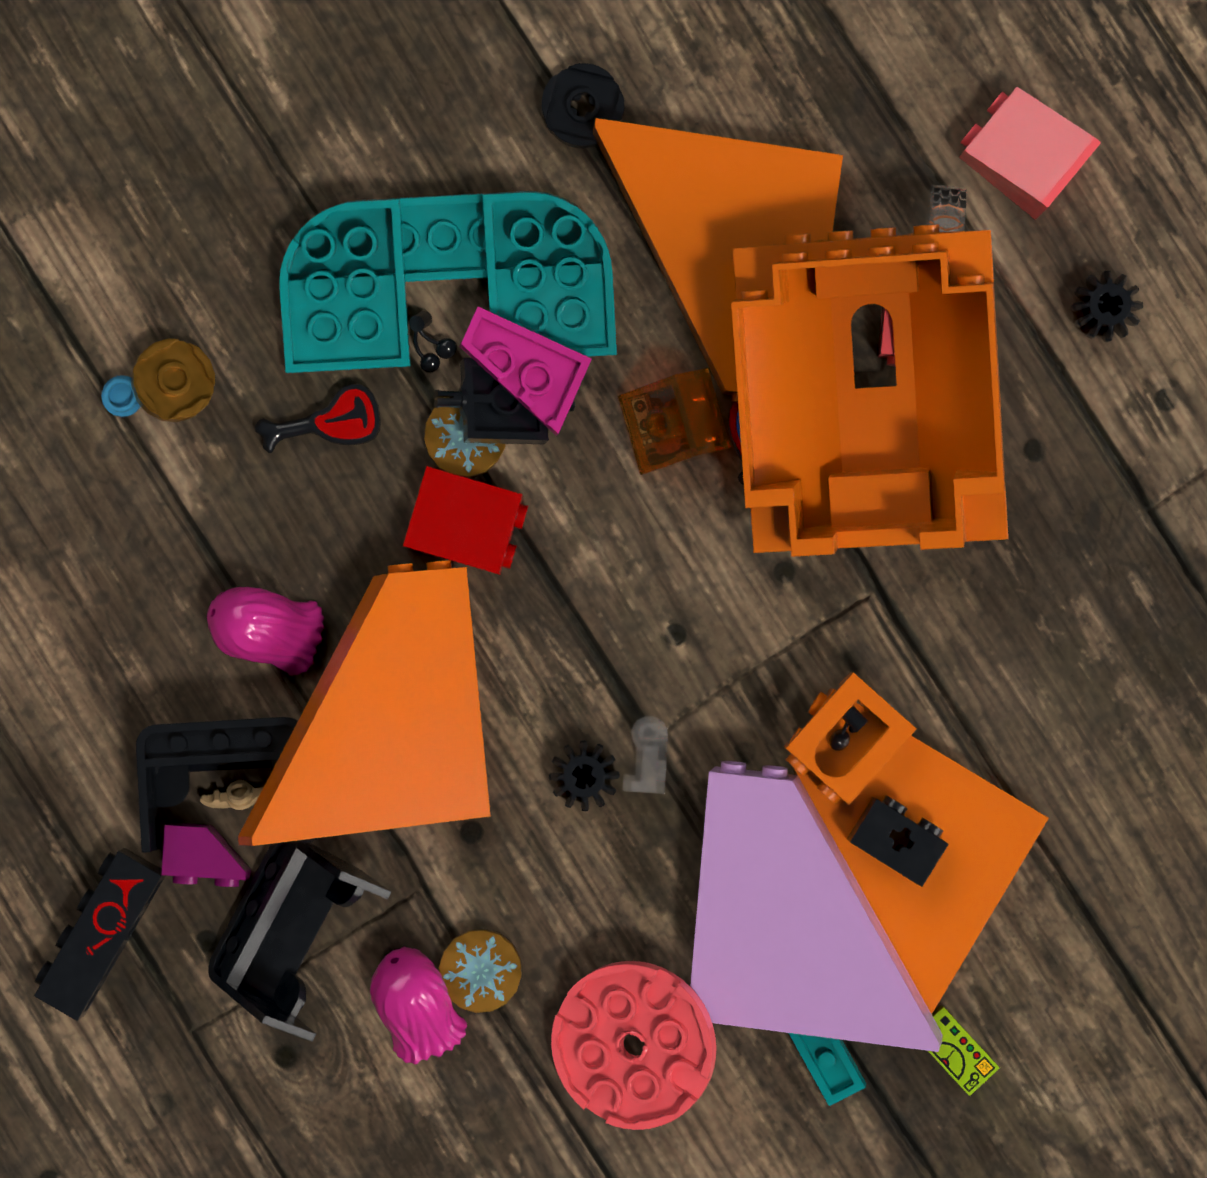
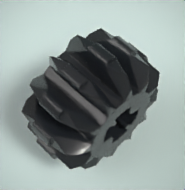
[1071,271,1143,342]
[549,740,620,811]

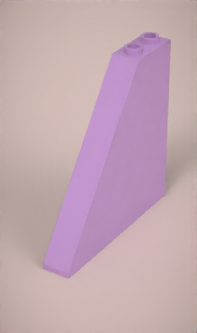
[690,761,943,1052]

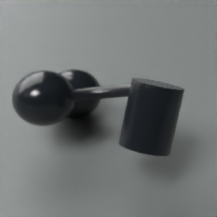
[409,311,457,372]
[830,706,868,751]

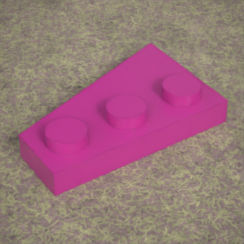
[460,307,592,436]

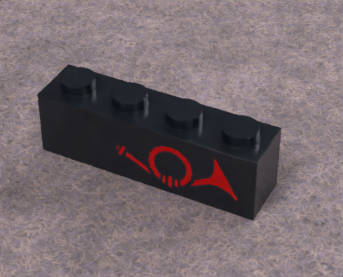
[34,848,166,1021]

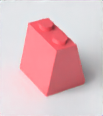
[959,87,1101,220]

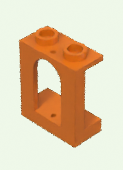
[784,672,917,805]

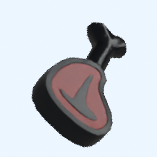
[255,385,381,453]

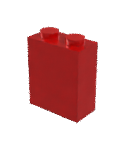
[403,466,529,575]

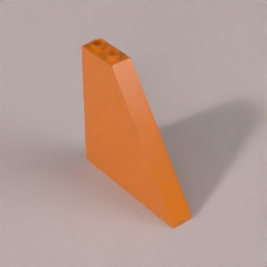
[593,118,843,403]
[238,560,491,846]
[789,688,1049,1014]

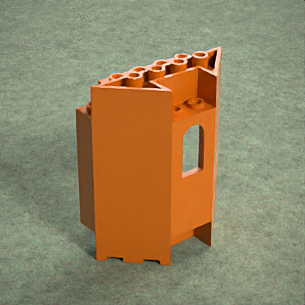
[731,224,1008,557]

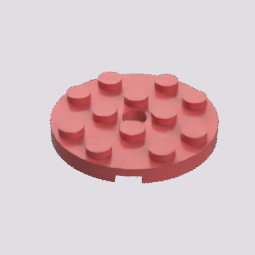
[551,961,716,1130]

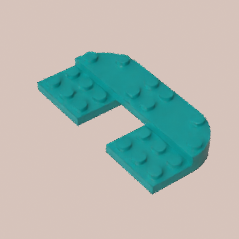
[280,191,617,373]

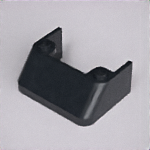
[136,717,318,853]
[208,840,391,1042]

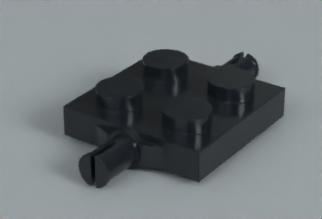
[434,358,575,445]

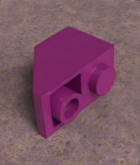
[162,822,251,887]

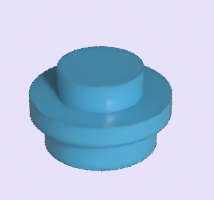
[101,375,141,417]

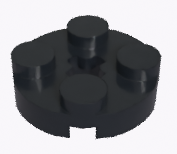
[542,63,624,149]

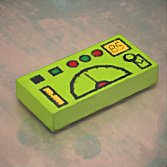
[928,1005,1000,1096]

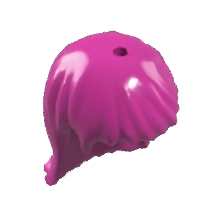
[207,587,325,676]
[370,947,467,1065]

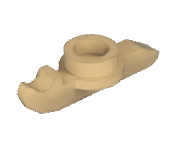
[200,780,263,810]

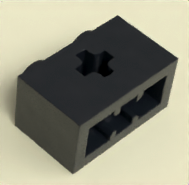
[847,795,949,887]

